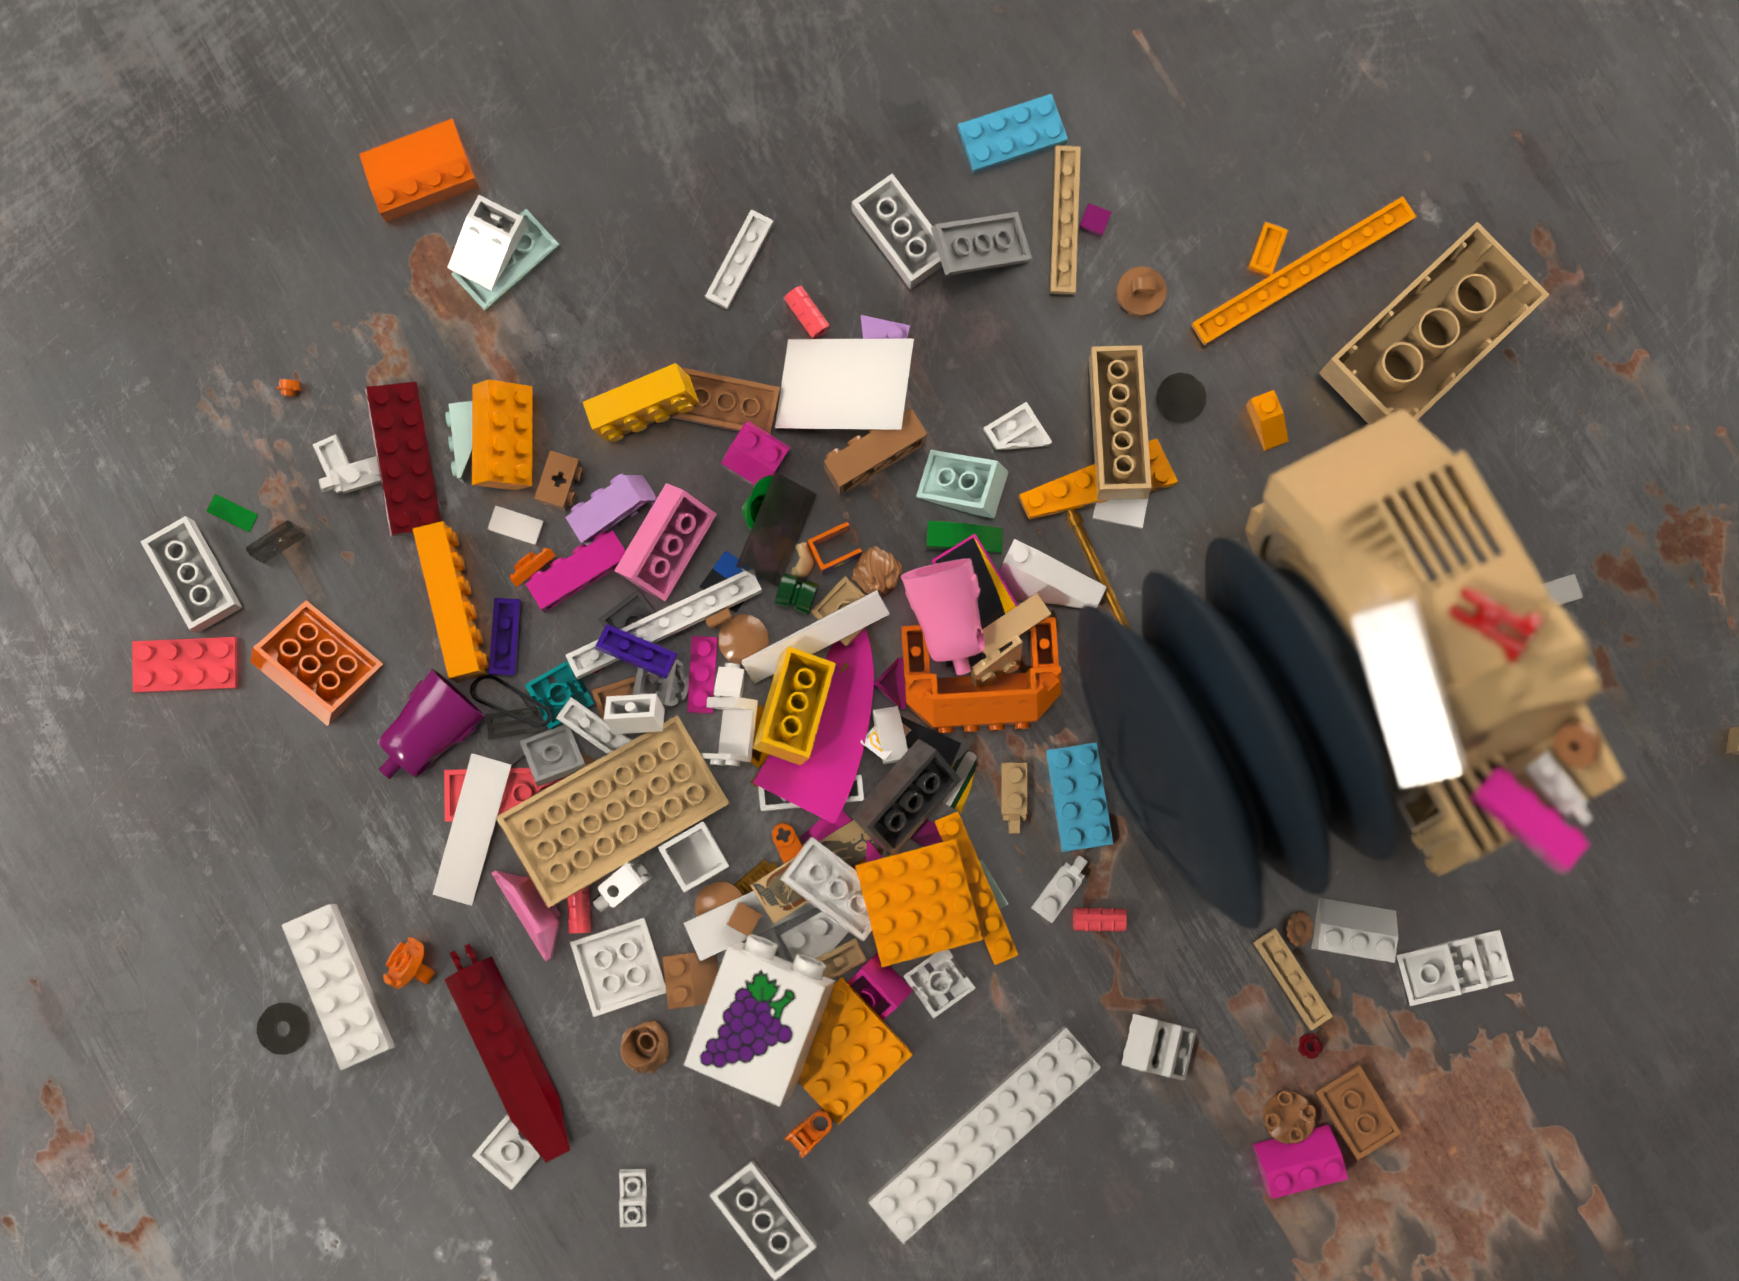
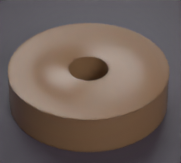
[1553,721,1601,768]

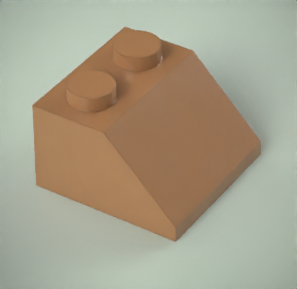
[662,952,719,1009]

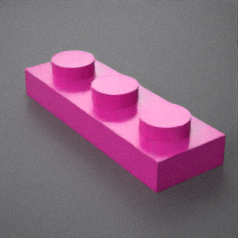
[687,636,718,714]

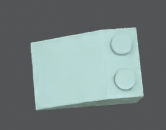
[916,450,1009,518]

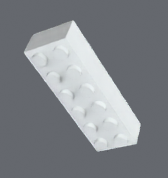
[1352,597,1466,786]
[281,904,395,1070]

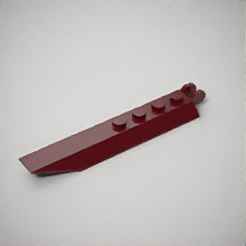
[444,943,570,1163]

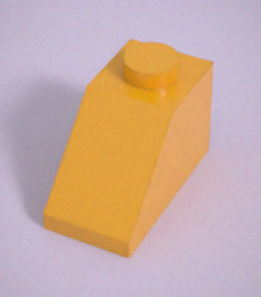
[1246,390,1289,451]

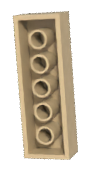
[1089,345,1151,500]

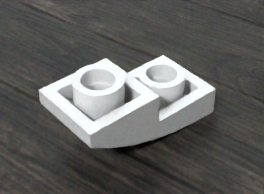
[871,706,908,764]
[619,1169,647,1227]

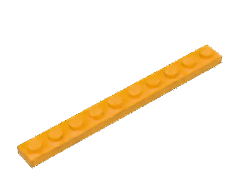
[1191,196,1417,346]

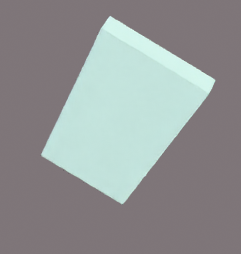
[451,209,560,312]

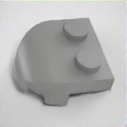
[632,659,689,708]

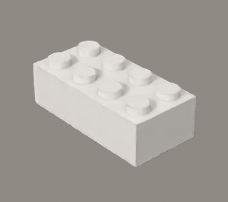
[852,173,943,290]
[140,516,243,633]
[710,1159,817,1281]

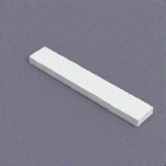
[742,590,889,684]

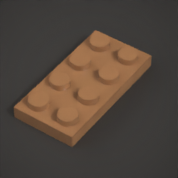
[671,367,780,434]

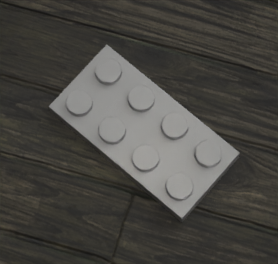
[931,212,1032,276]

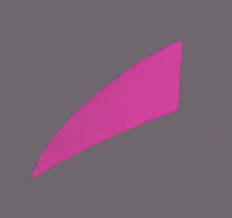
[753,630,874,824]

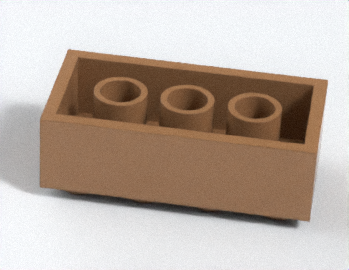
[824,409,927,496]

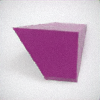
[874,658,906,711]

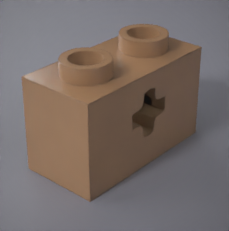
[534,450,584,511]

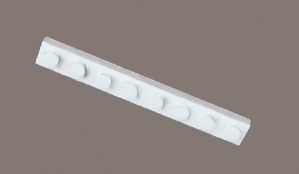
[565,568,762,680]

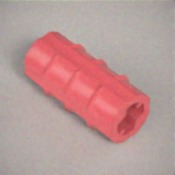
[784,286,830,339]
[567,886,592,934]
[1073,907,1127,932]

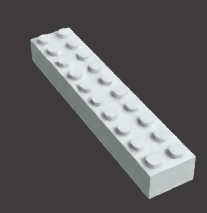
[868,1026,1101,1243]

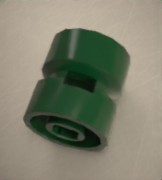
[774,573,819,615]

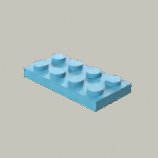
[957,94,1068,173]
[1046,743,1113,852]

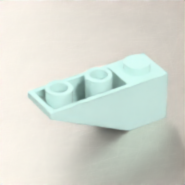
[446,401,472,483]

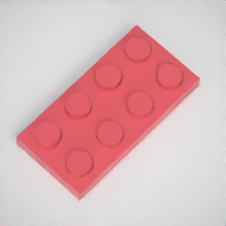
[132,637,238,693]

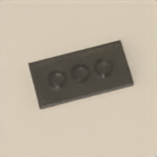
[736,473,817,587]

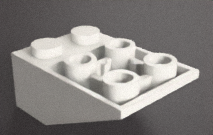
[447,195,528,291]

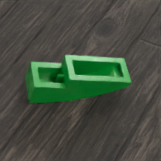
[926,521,1003,554]

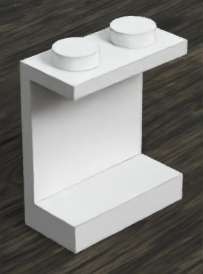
[701,697,758,767]

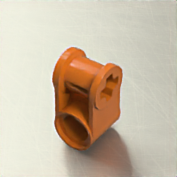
[772,822,804,864]
[784,1109,833,1158]

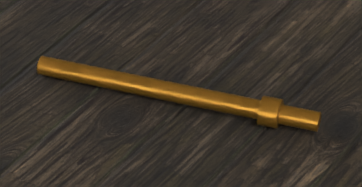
[1065,509,1131,629]

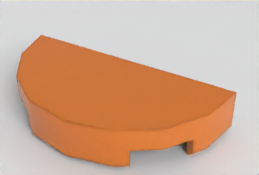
[510,548,556,588]

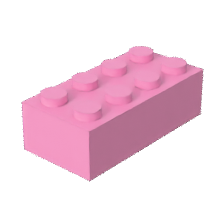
[614,483,717,601]

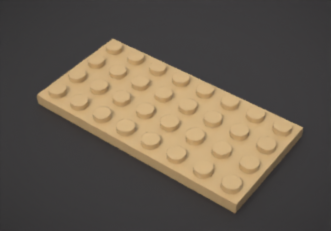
[496,715,730,909]

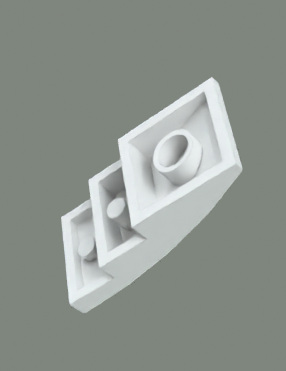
[1396,929,1514,1006]

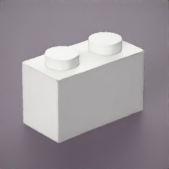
[604,694,665,734]

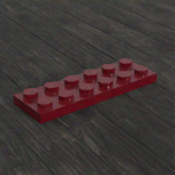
[365,382,441,537]

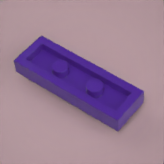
[488,598,521,676]
[596,624,677,679]

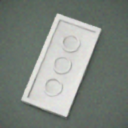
[780,837,872,941]

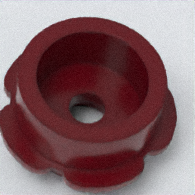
[1298,1033,1324,1059]

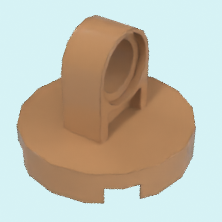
[1116,266,1167,317]

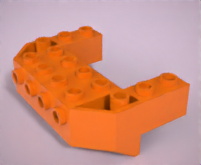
[901,617,1061,734]

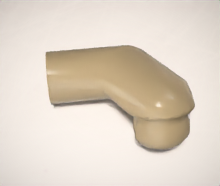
[791,542,814,579]

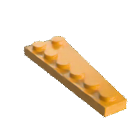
[1019,438,1178,520]

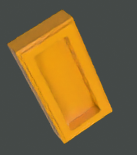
[1247,221,1288,277]

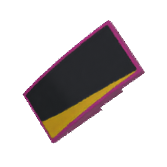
[931,534,1018,629]

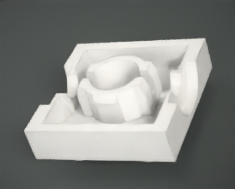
[903,950,975,1019]

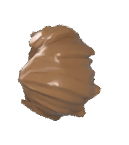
[852,546,902,598]
[621,1021,670,1074]

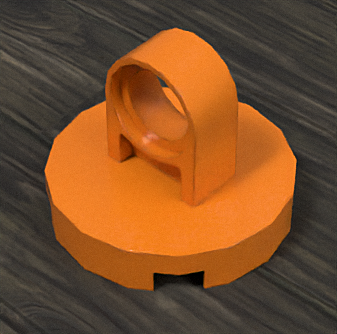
[383,937,436,989]

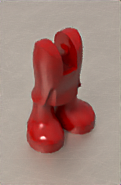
[1448,587,1543,665]

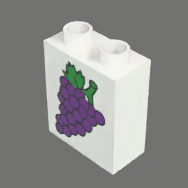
[684,935,836,1107]

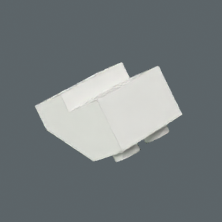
[1122,1014,1197,1081]

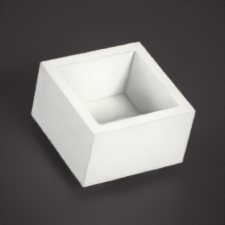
[658,821,730,893]

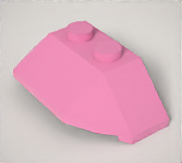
[491,870,562,962]

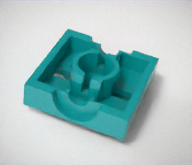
[525,660,596,730]

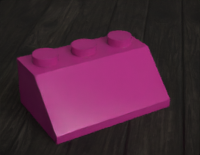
[1253,1124,1348,1199]

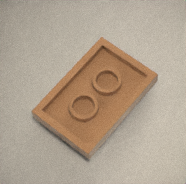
[1314,1065,1402,1161]

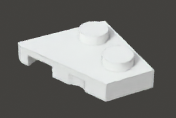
[983,402,1052,451]

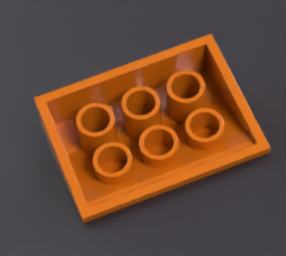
[359,119,479,222]
[250,600,383,726]

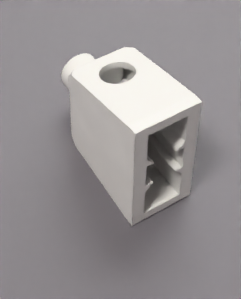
[592,858,654,912]

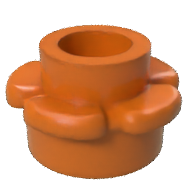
[276,379,302,397]

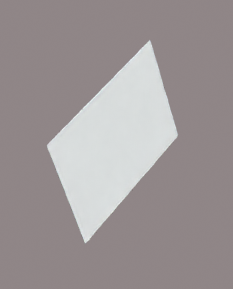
[775,339,914,430]

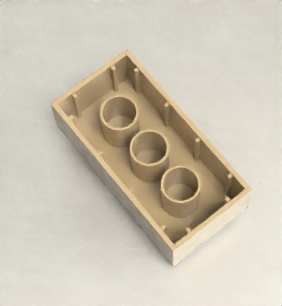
[1319,222,1550,425]

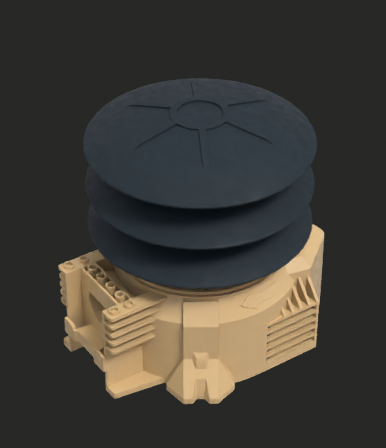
[1078,408,1625,929]

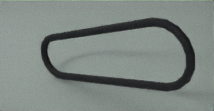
[470,675,552,728]

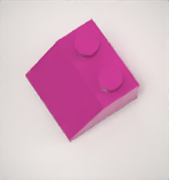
[721,420,791,485]
[847,953,913,1020]

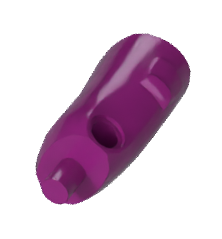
[377,668,486,779]

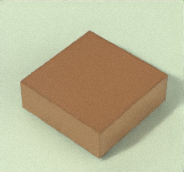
[705,608,732,631]
[726,901,762,936]

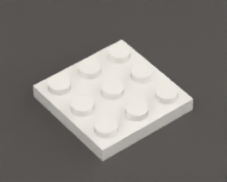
[570,918,667,1017]

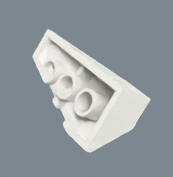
[999,539,1107,609]

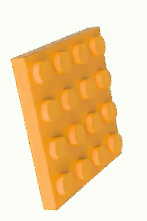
[855,839,983,967]
[798,977,914,1125]

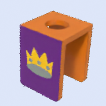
[807,521,862,575]

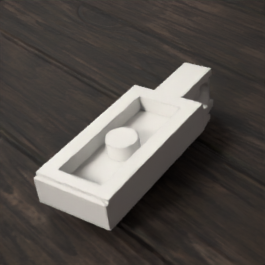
[319,456,381,494]
[1523,752,1592,828]
[1031,856,1088,923]

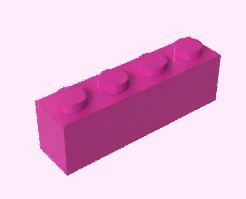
[526,530,626,613]
[1470,768,1590,873]

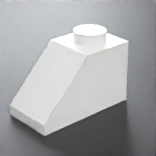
[714,663,745,698]

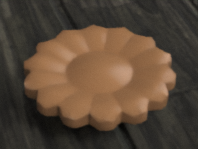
[1286,911,1314,946]

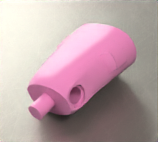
[901,559,985,675]

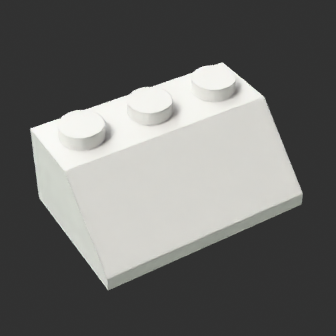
[1311,898,1398,963]

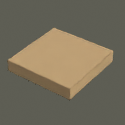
[810,576,869,647]

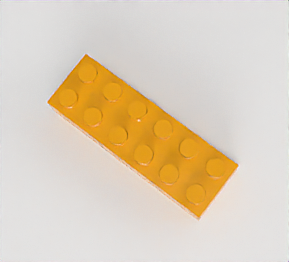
[413,521,489,683]

